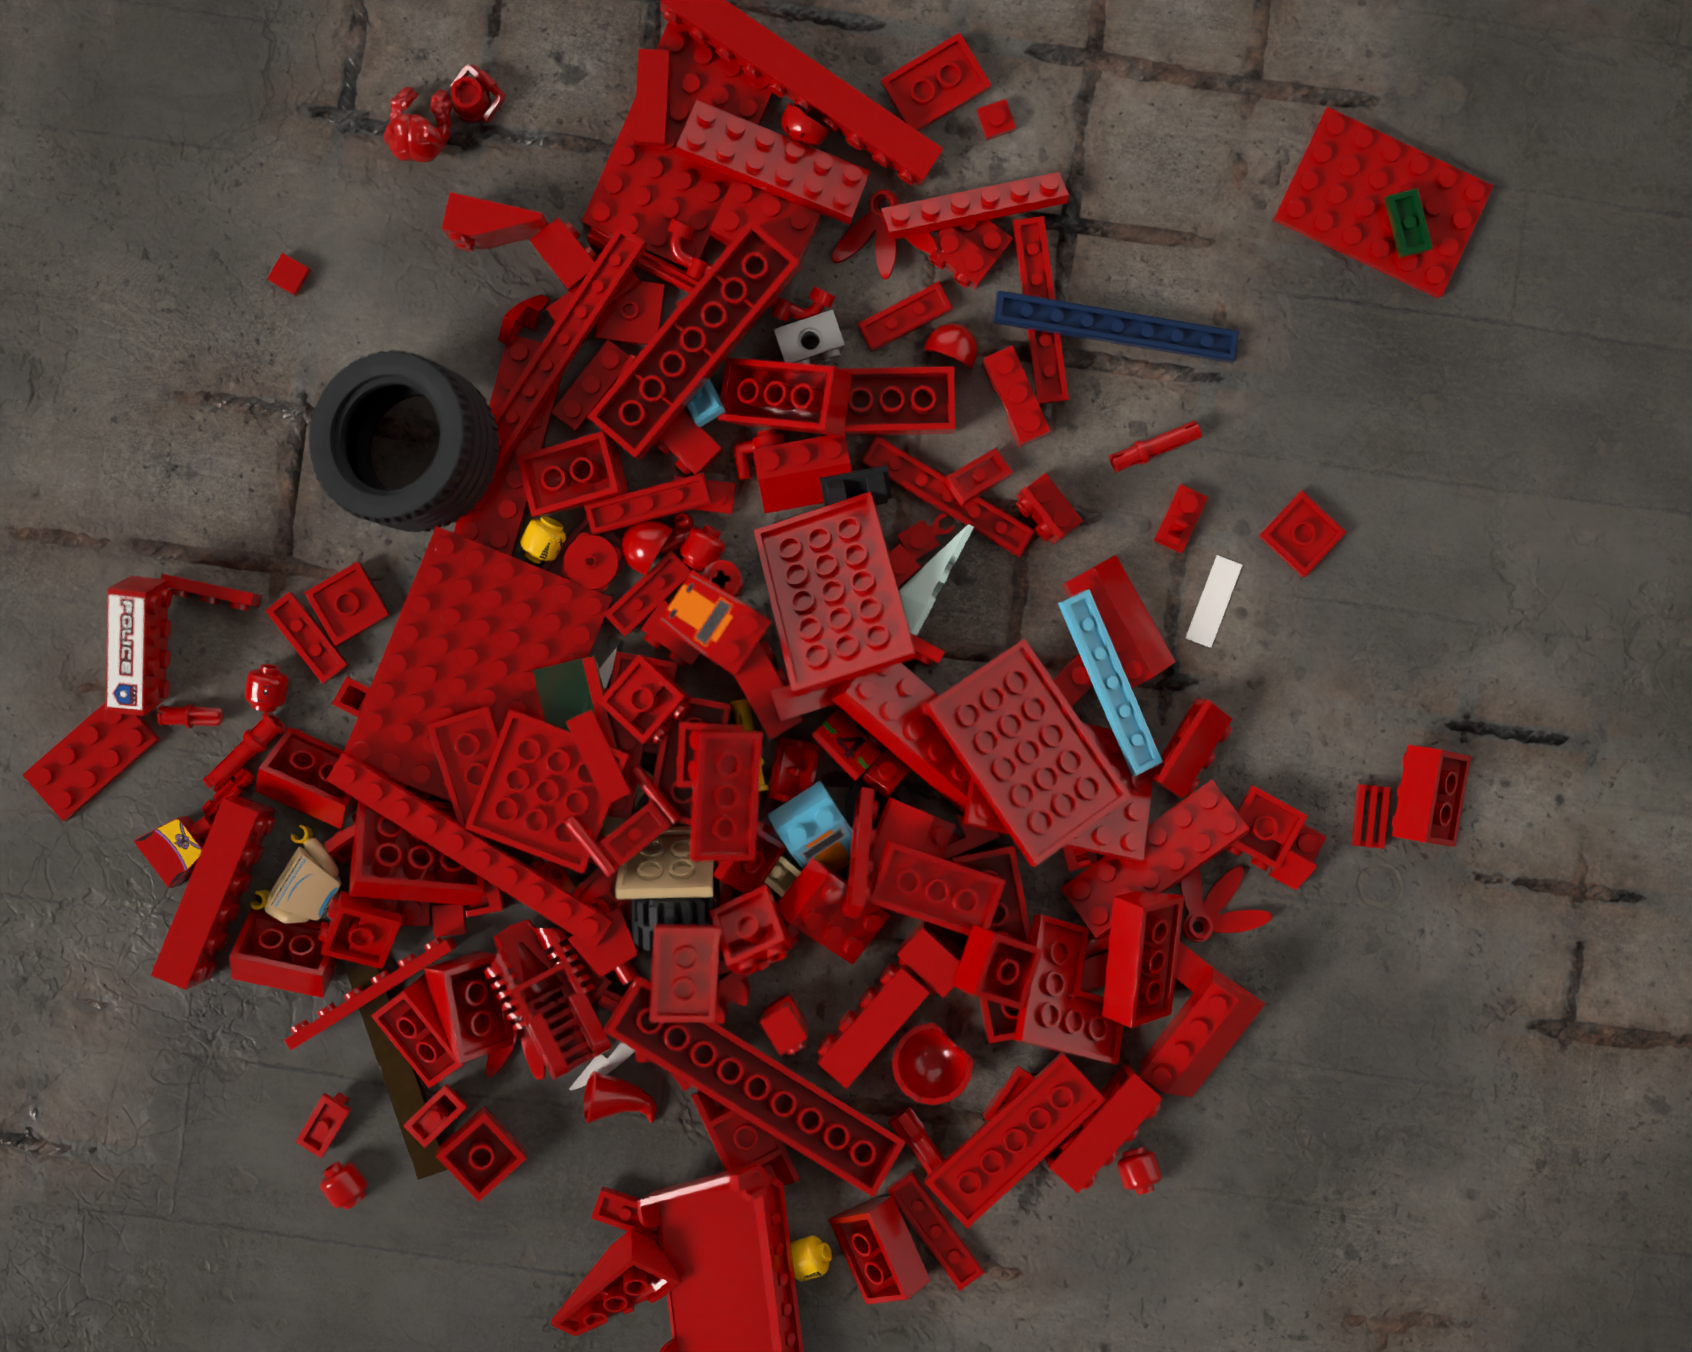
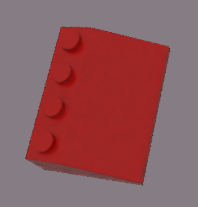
[349,800,484,906]

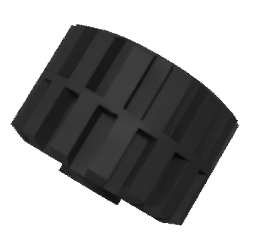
[632,890,714,951]

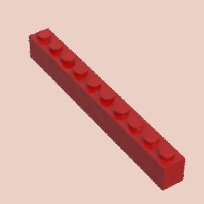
[660,0,943,186]

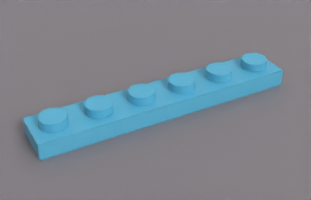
[1058,590,1163,775]

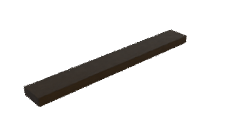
[342,959,448,1180]

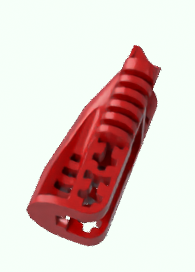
[483,919,611,1080]

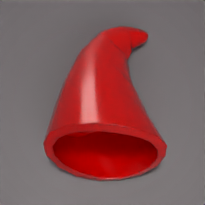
[583,1071,657,1124]

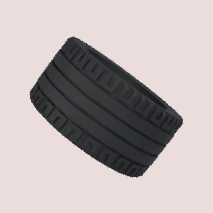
[309,350,499,533]

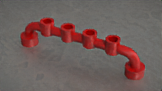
[667,218,836,322]

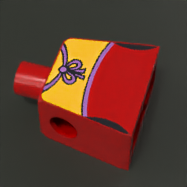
[133,815,213,889]

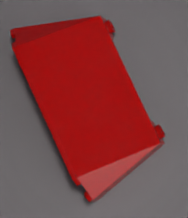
[637,1164,804,1352]

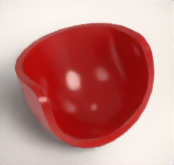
[923,323,978,370]
[620,520,673,575]

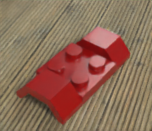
[690,1090,801,1186]

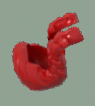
[383,87,452,163]

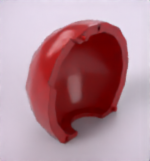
[892,1023,973,1105]

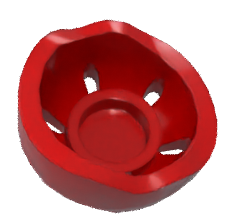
[782,102,829,147]

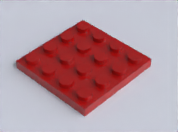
[465,709,630,874]

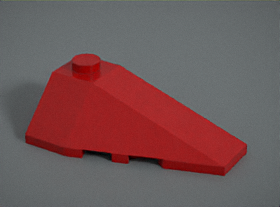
[551,1229,680,1337]

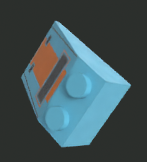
[768,781,852,873]

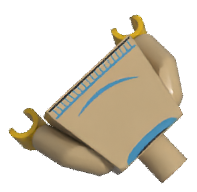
[250,825,341,924]

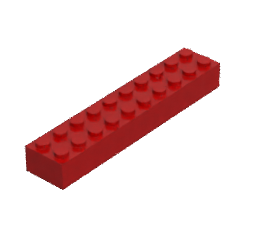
[602,976,906,1197]

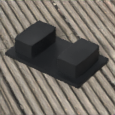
[820,465,892,506]

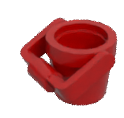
[450,64,506,123]

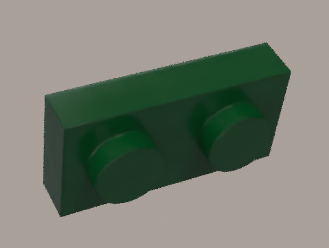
[1384,188,1433,259]

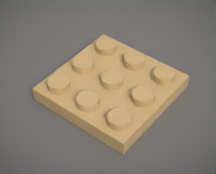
[616,826,715,899]

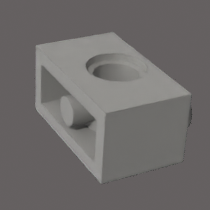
[774,309,845,364]

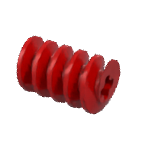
[702,560,744,598]

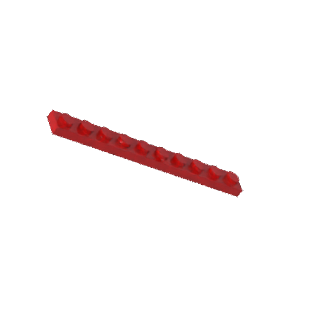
[475,225,647,505]
[326,752,614,948]

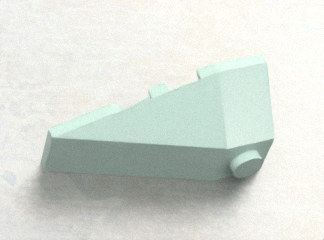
[899,524,974,636]

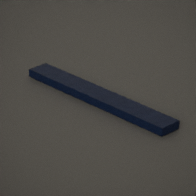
[992,290,1239,363]

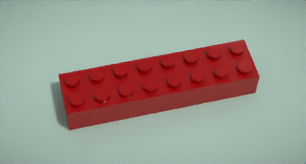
[587,220,802,460]

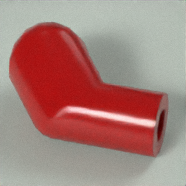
[661,513,694,556]

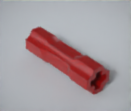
[888,1106,946,1176]

